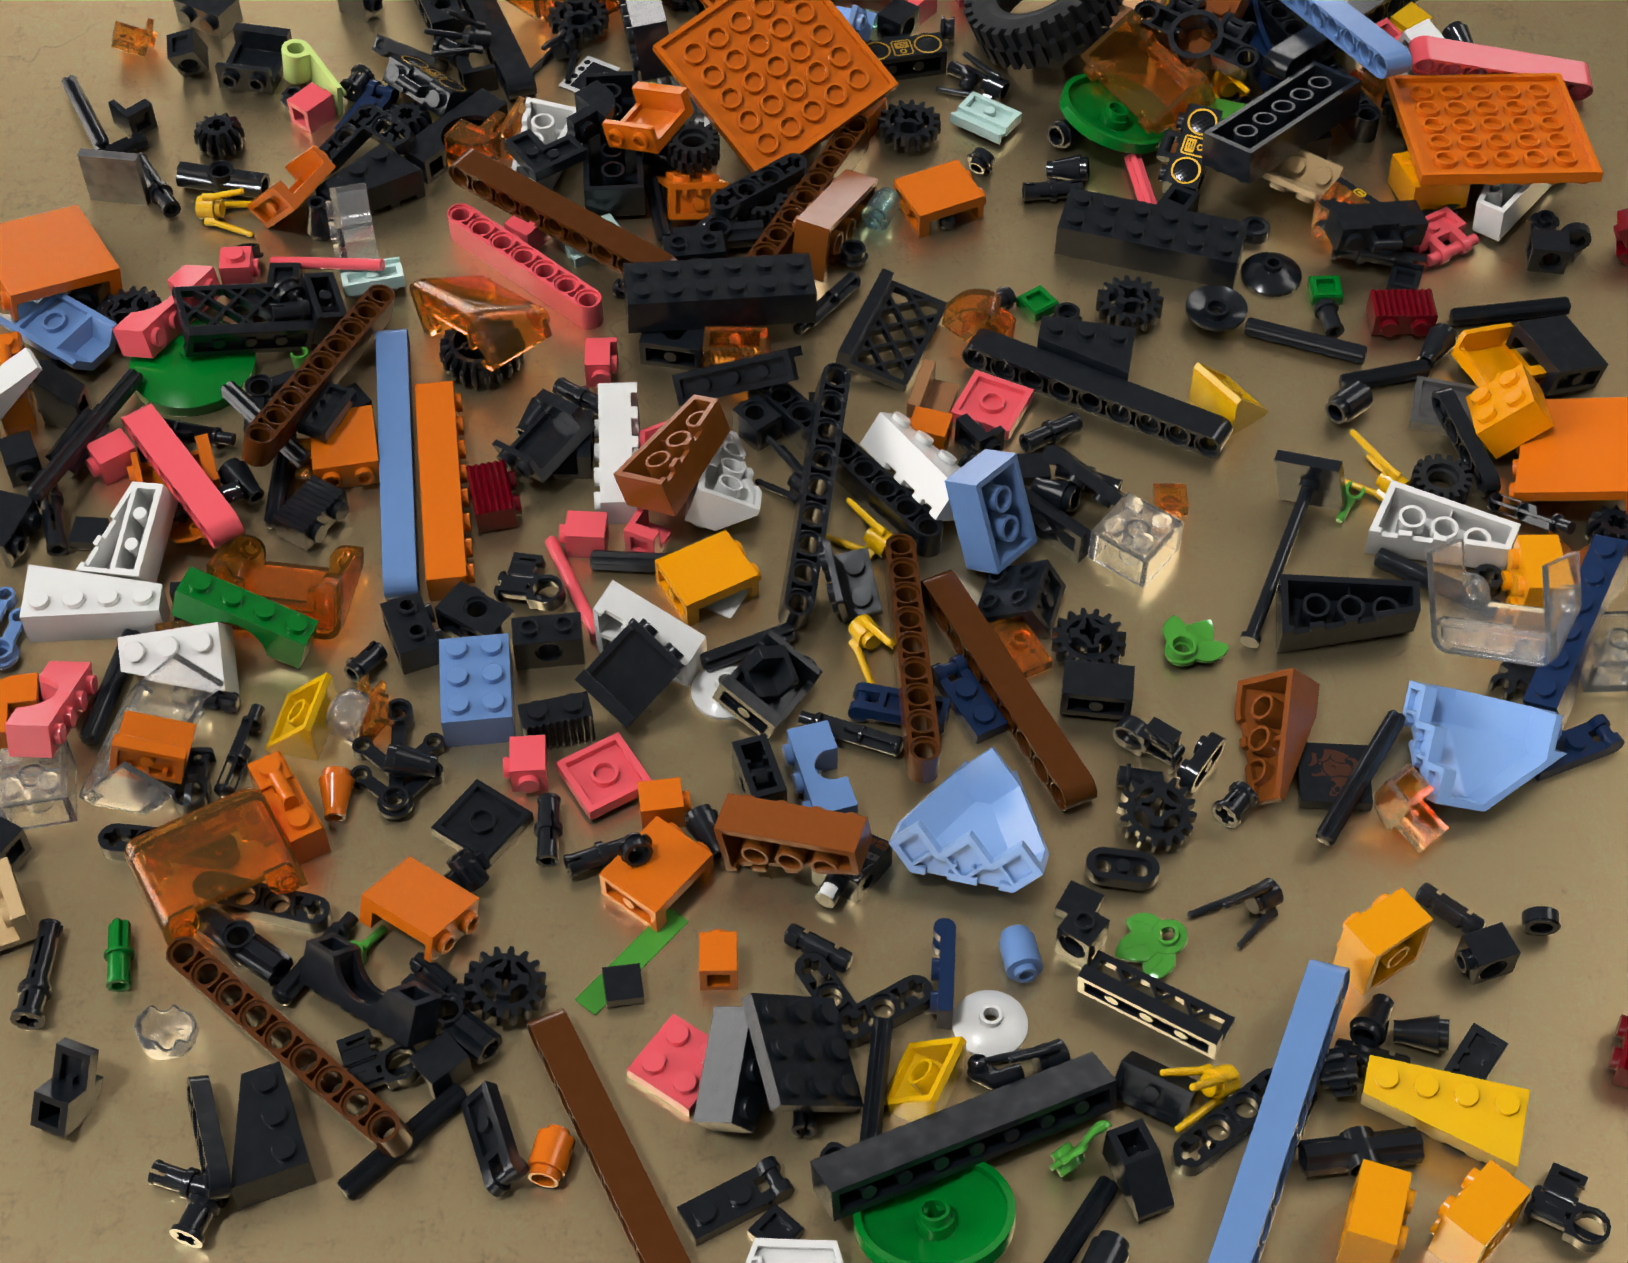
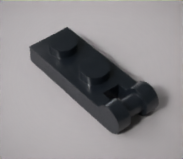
[1042,445,1129,508]
[460,1081,529,1197]
[677,1156,795,1246]

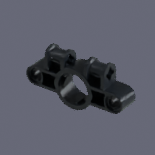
[1134,0,1261,83]

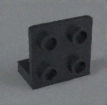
[819,539,883,623]
[978,559,1066,638]

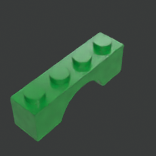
[171,566,319,669]

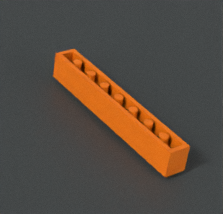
[415,381,475,602]

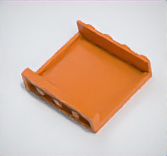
[0,205,123,321]
[1509,397,1628,514]

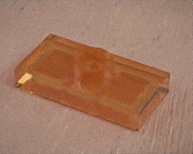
[990,617,1053,678]

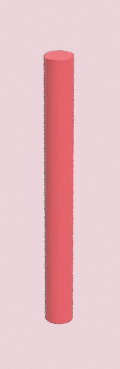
[269,256,385,271]
[545,536,596,641]

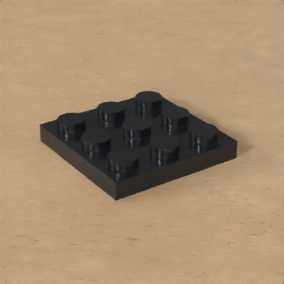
[741,993,864,1113]

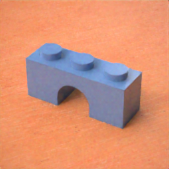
[782,720,858,814]

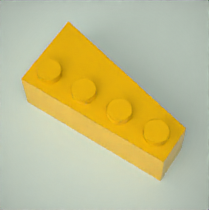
[1360,1055,1530,1176]

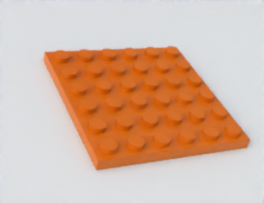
[652,0,899,182]
[1386,73,1603,186]

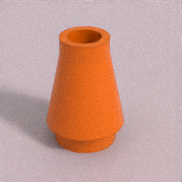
[318,766,355,822]

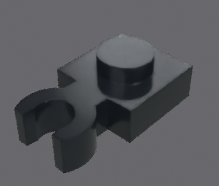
[1488,646,1540,701]

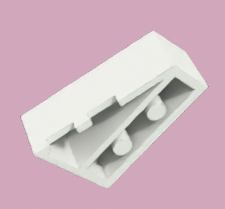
[76,481,178,583]
[593,580,707,687]

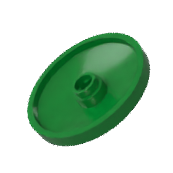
[1059,73,1172,154]
[129,319,258,417]
[853,1162,1016,1263]

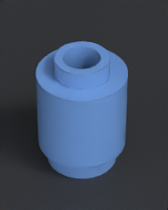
[999,924,1043,983]

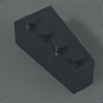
[1275,574,1421,654]

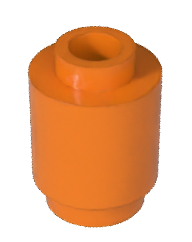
[527,1124,576,1188]

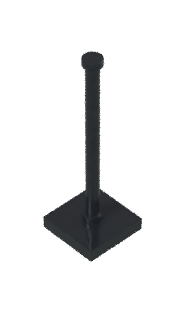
[1239,450,1347,648]

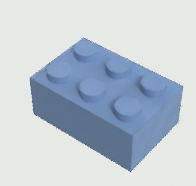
[944,449,1038,574]
[439,633,516,748]

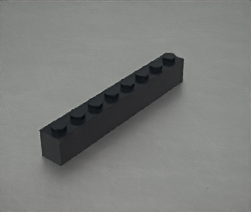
[810,1052,1117,1221]

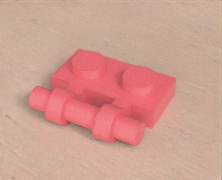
[1411,206,1479,267]

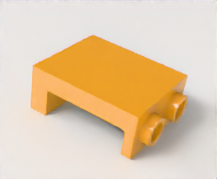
[1451,322,1547,387]
[655,530,761,626]

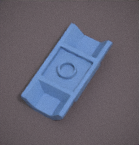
[0,293,118,371]

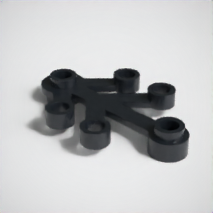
[351,698,446,819]

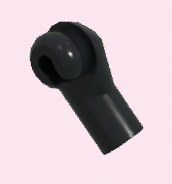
[967,1054,1025,1090]

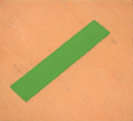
[575,907,688,1015]

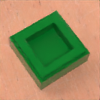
[1307,275,1344,305]
[1016,285,1059,323]

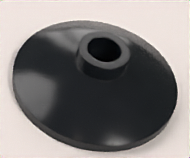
[1240,252,1302,297]
[1185,285,1248,331]

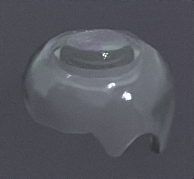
[326,688,370,744]
[134,1004,199,1060]

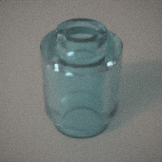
[861,187,900,231]

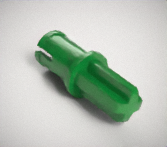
[104,918,135,992]

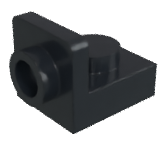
[954,413,1005,453]

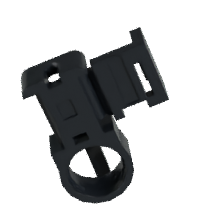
[493,552,566,612]
[1112,715,1185,774]
[148,747,217,817]
[336,1029,420,1090]
[1523,1162,1611,1252]

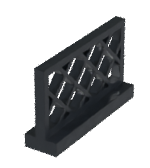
[835,268,948,392]
[172,282,315,357]

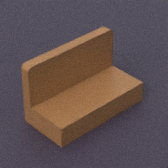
[906,359,959,418]

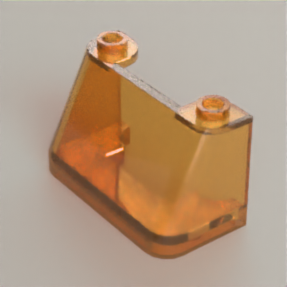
[1080,9,1216,134]
[409,275,552,372]
[206,534,364,640]
[124,787,308,946]

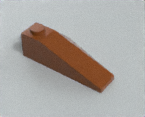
[1234,668,1320,806]

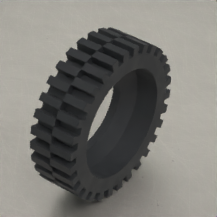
[964,0,1123,70]

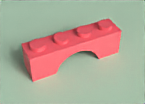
[112,265,220,359]
[5,661,98,758]

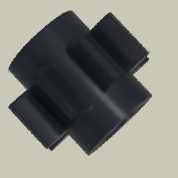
[444,847,492,892]
[1319,1046,1365,1098]

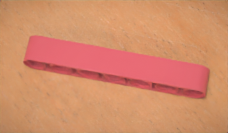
[1408,36,1593,101]
[447,203,604,330]
[121,403,245,549]

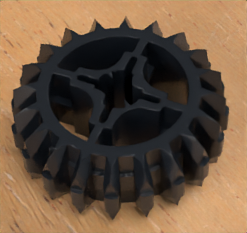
[439,314,524,389]

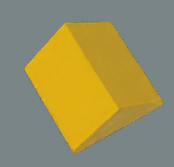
[1189,362,1269,436]
[265,672,340,761]
[884,1036,966,1122]

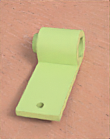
[281,39,347,115]

